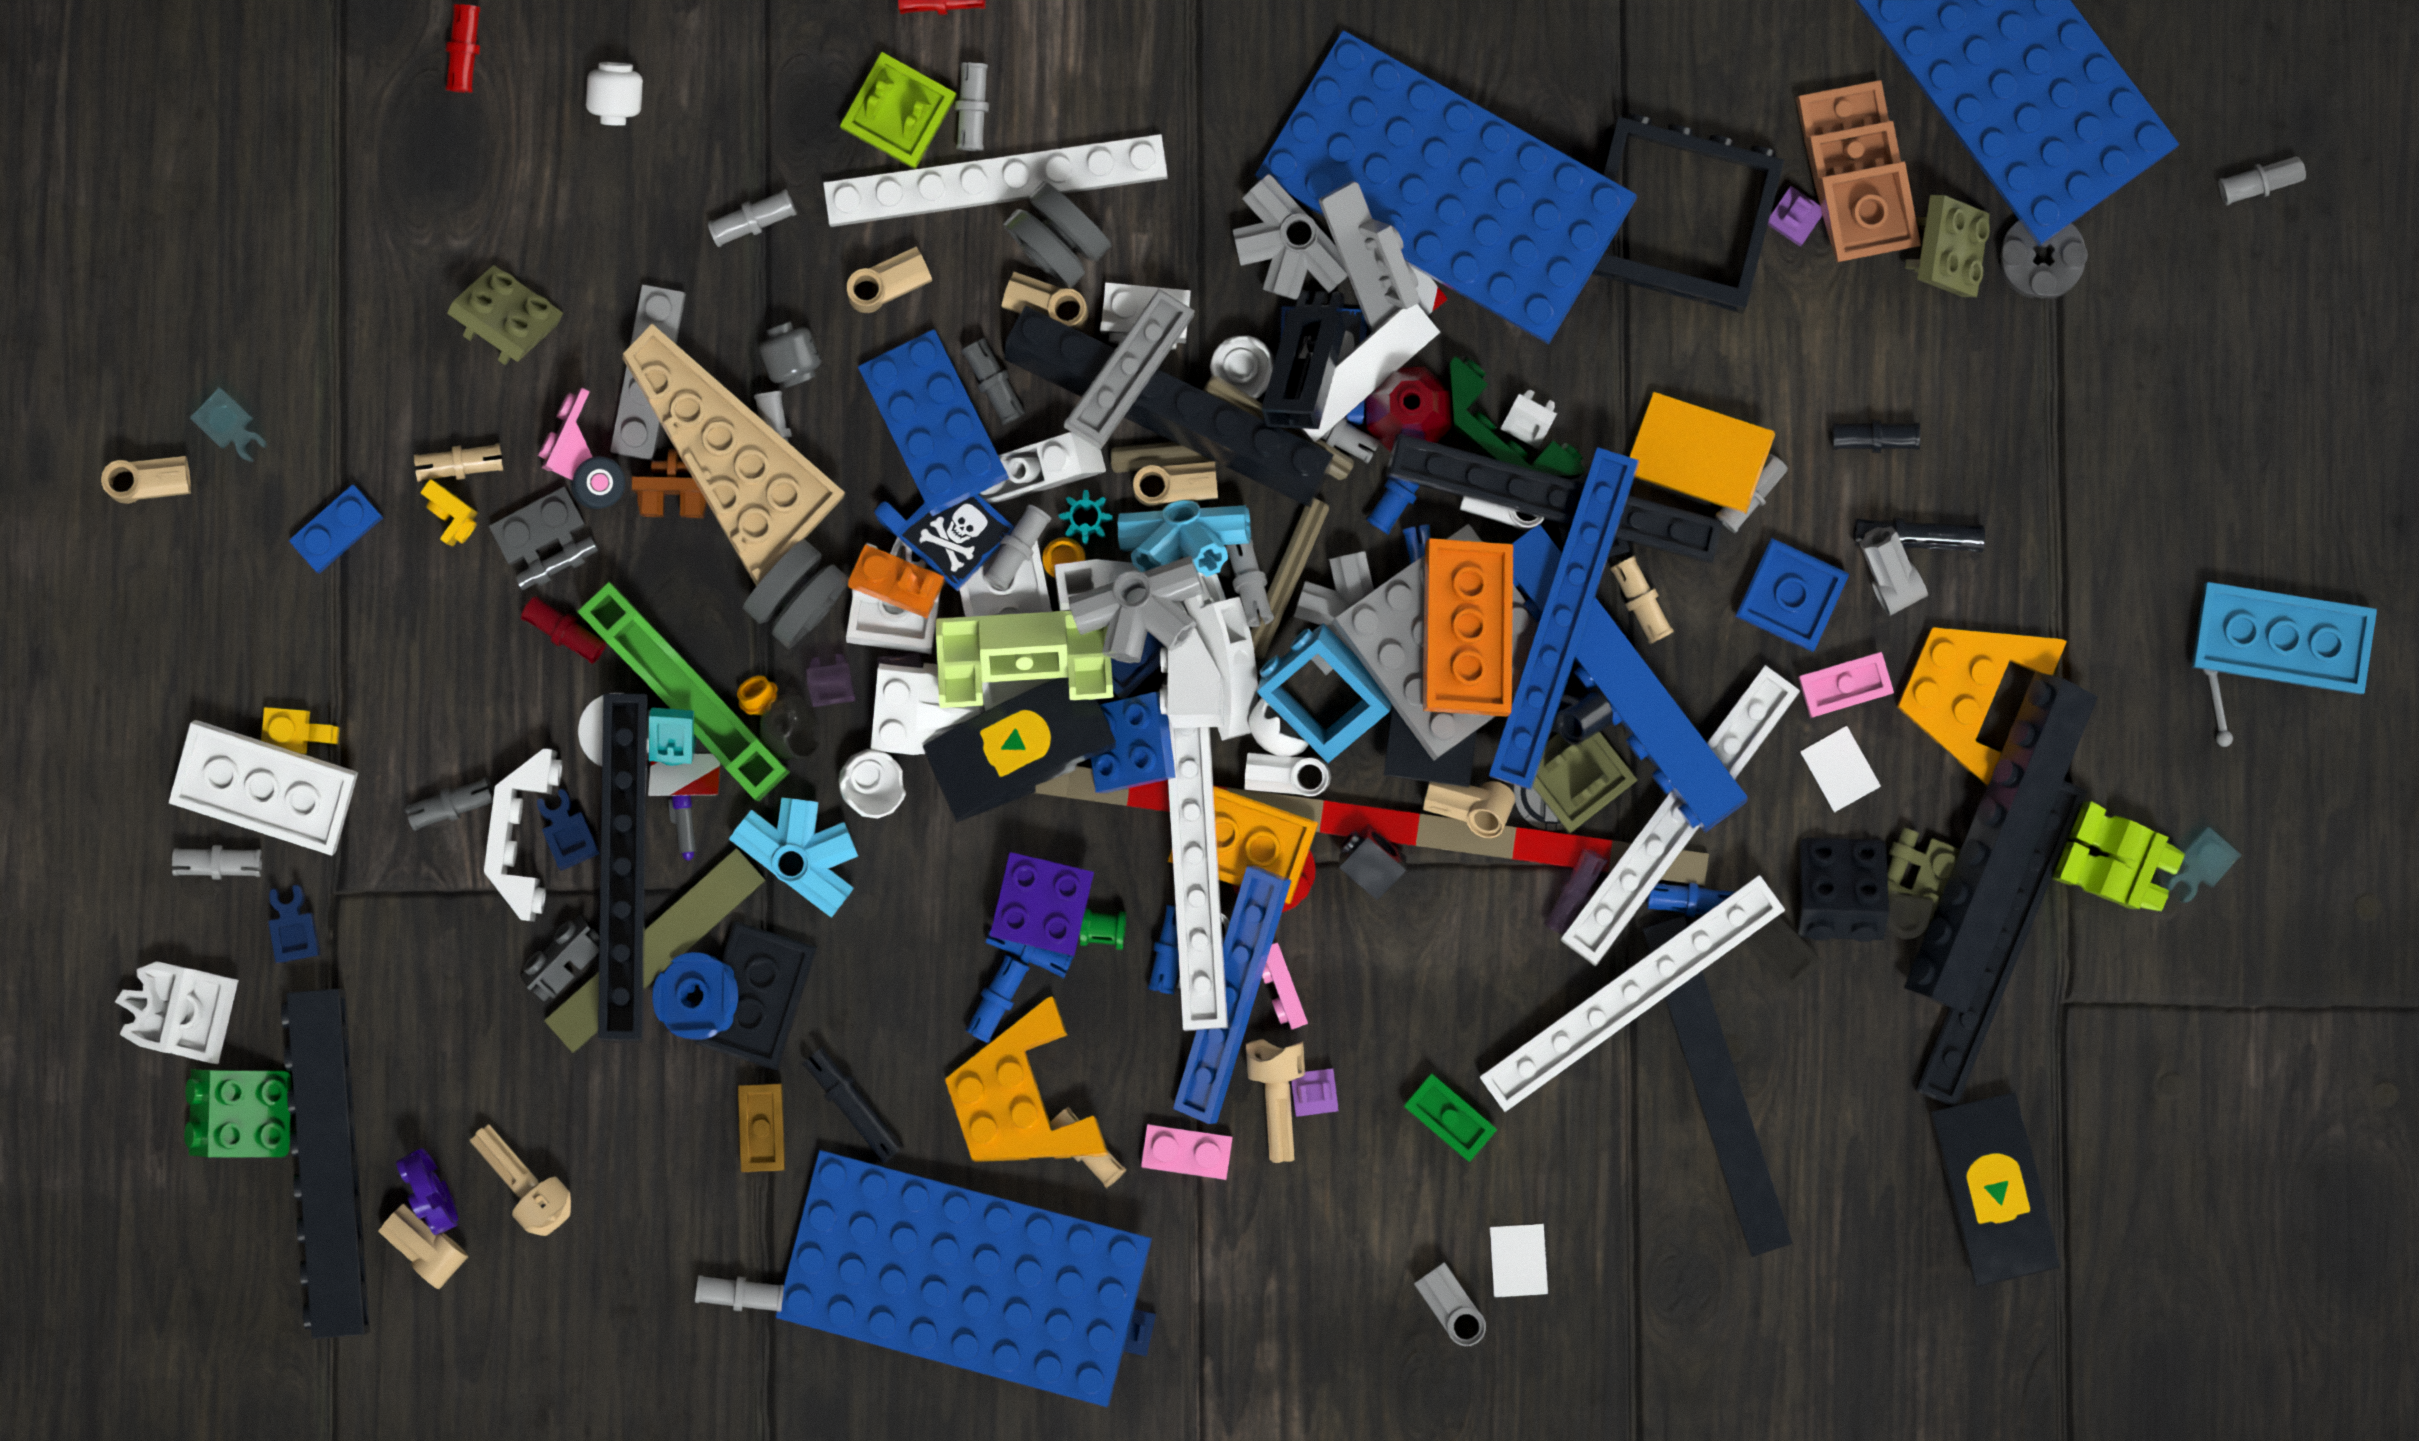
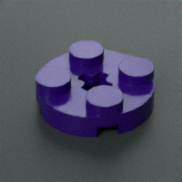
[396,1148,459,1236]

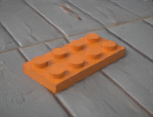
[1423,538,1513,717]

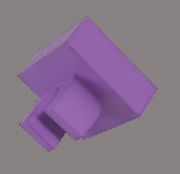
[1768,186,1822,247]
[1291,1068,1339,1117]

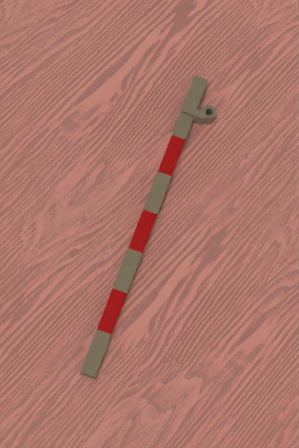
[1033,766,1709,886]

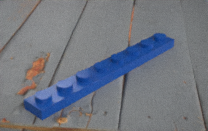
[1489,447,1639,790]

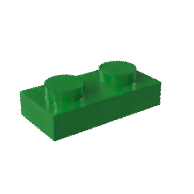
[1403,1073,1497,1162]

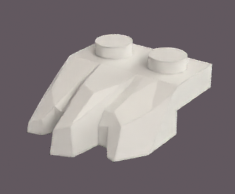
[846,537,940,654]
[871,663,984,755]
[115,961,238,1064]

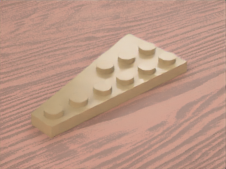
[622,324,845,586]

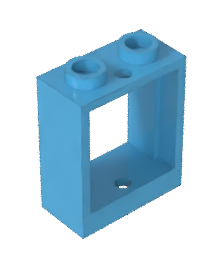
[1256,623,1392,763]

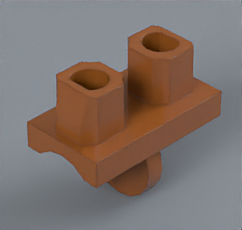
[632,449,707,518]

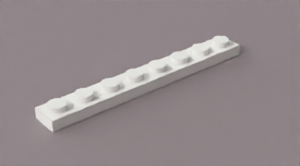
[824,134,1168,227]
[1561,665,1800,966]
[1163,685,1228,1031]
[1480,875,1785,1112]

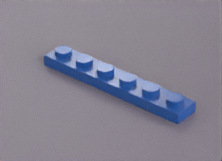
[1173,865,1291,1124]

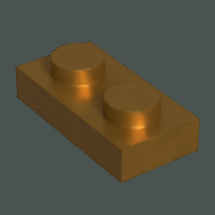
[738,1084,785,1172]

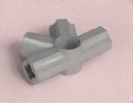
[1233,174,1348,300]
[1294,551,1374,675]
[1068,556,1204,663]

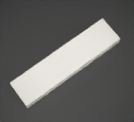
[1299,304,1440,443]

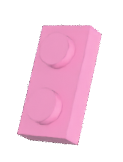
[1798,652,1894,718]
[1262,943,1308,1029]
[1141,1124,1232,1180]

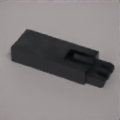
[1262,290,1346,429]

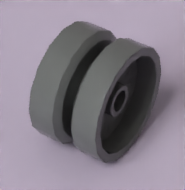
[1003,181,1112,289]
[742,539,849,649]

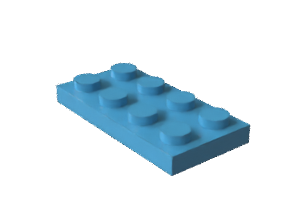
[2191,582,2377,695]

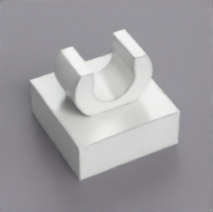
[1501,390,1557,449]

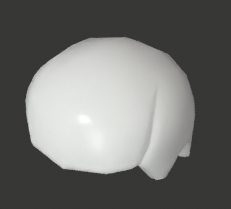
[1210,336,1275,399]
[1249,698,1308,757]
[839,749,906,819]

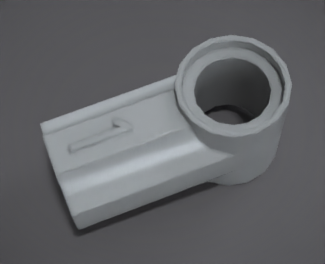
[1859,526,1928,616]
[1414,1262,1486,1346]

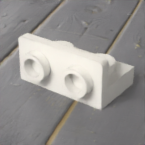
[1100,283,1191,349]

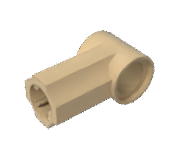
[847,246,932,313]
[1001,272,1089,331]
[101,456,191,504]
[1133,462,1218,507]
[1423,781,1515,838]
[378,1203,468,1289]

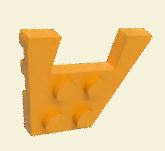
[1897,628,2067,787]
[945,997,1109,1162]

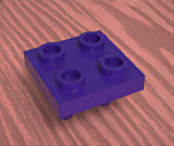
[990,852,1094,956]

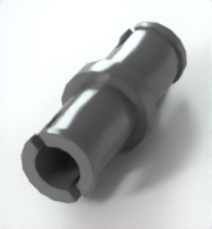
[961,338,1027,426]
[405,777,494,831]

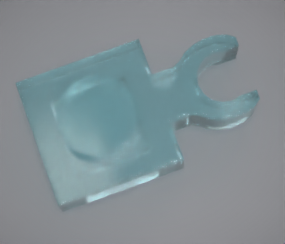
[190,387,267,462]
[2166,827,2241,903]

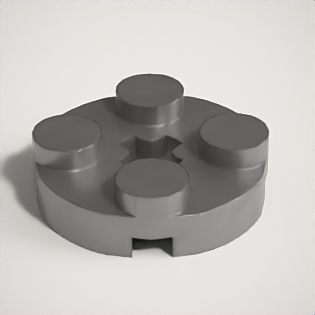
[2000,221,2088,299]

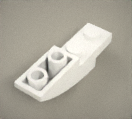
[1183,572,1258,741]

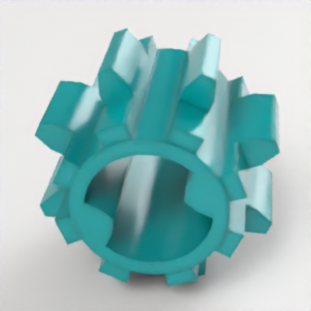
[1059,490,1113,545]

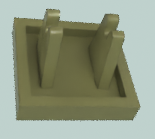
[1905,195,1990,298]
[447,265,563,365]
[1533,732,1637,834]

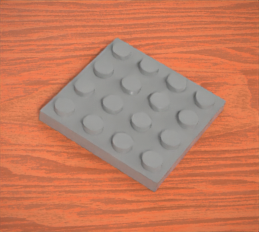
[1332,524,1539,761]

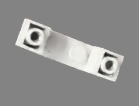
[484,749,562,922]

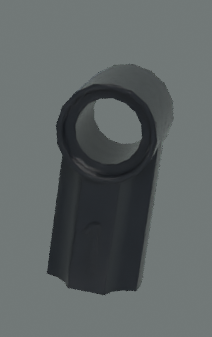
[1551,692,1613,745]

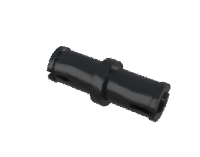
[1833,419,1920,453]

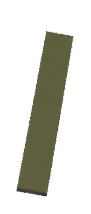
[545,848,766,1053]

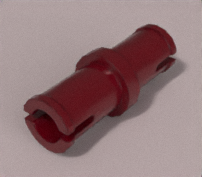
[521,596,607,664]

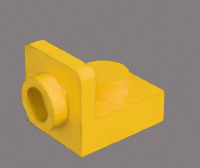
[420,479,478,547]

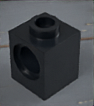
[1339,824,1406,901]

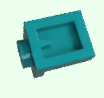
[649,708,696,766]

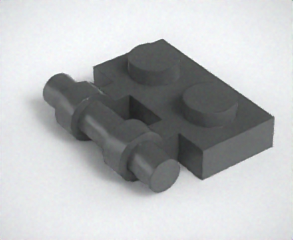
[489,486,599,590]

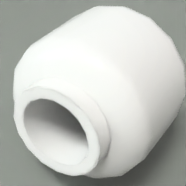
[586,62,643,125]

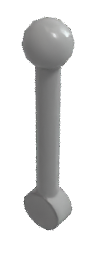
[2203,669,2233,747]

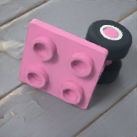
[538,388,625,509]

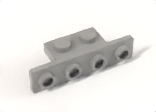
[1319,181,1421,333]

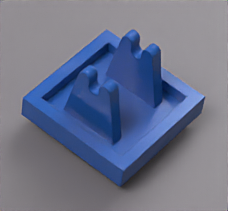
[1091,692,1176,793]

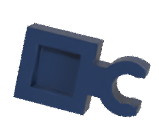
[537,789,600,871]
[268,885,321,963]

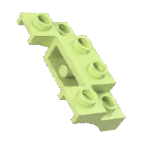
[936,611,1113,708]

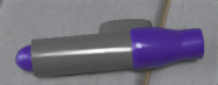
[668,795,696,861]

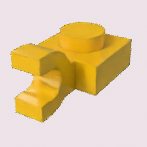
[261,707,339,754]

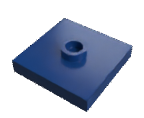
[1735,538,1849,653]

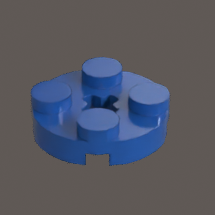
[652,952,738,1040]

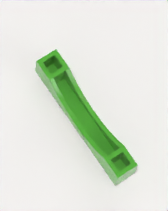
[577,582,790,801]

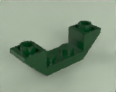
[1448,356,1585,479]

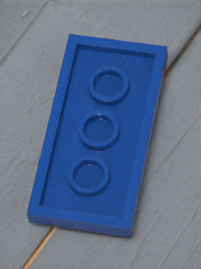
[858,329,1009,516]

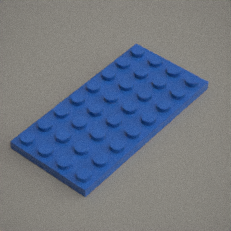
[1854,0,2179,246]
[1255,30,1637,344]
[776,1150,1152,1407]

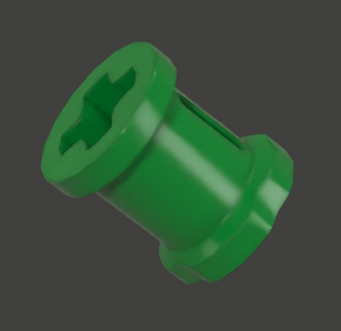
[1080,908,1127,950]

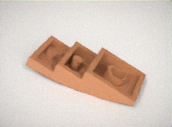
[1795,80,1921,262]

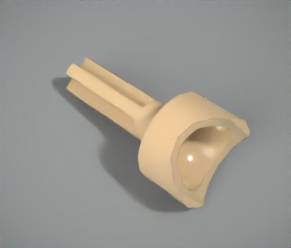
[1246,1039,1305,1163]
[470,1125,571,1236]

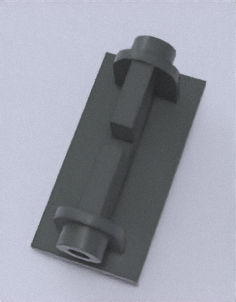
[520,915,600,1002]

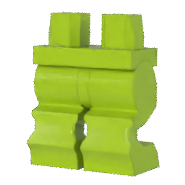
[2052,801,2185,911]

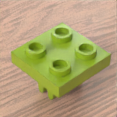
[840,52,957,169]

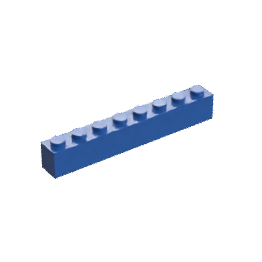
[1512,524,1748,833]

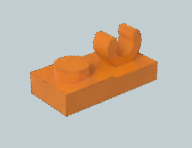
[848,544,945,619]

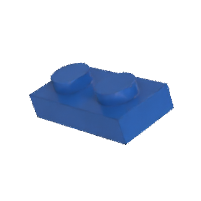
[289,484,384,574]

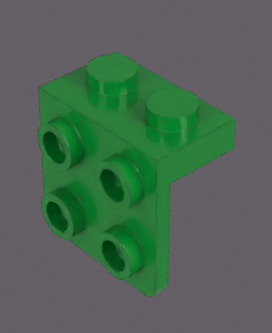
[184,1069,291,1157]

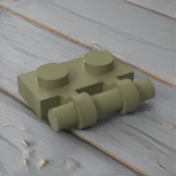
[1887,828,1961,929]

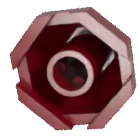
[1365,367,1452,453]

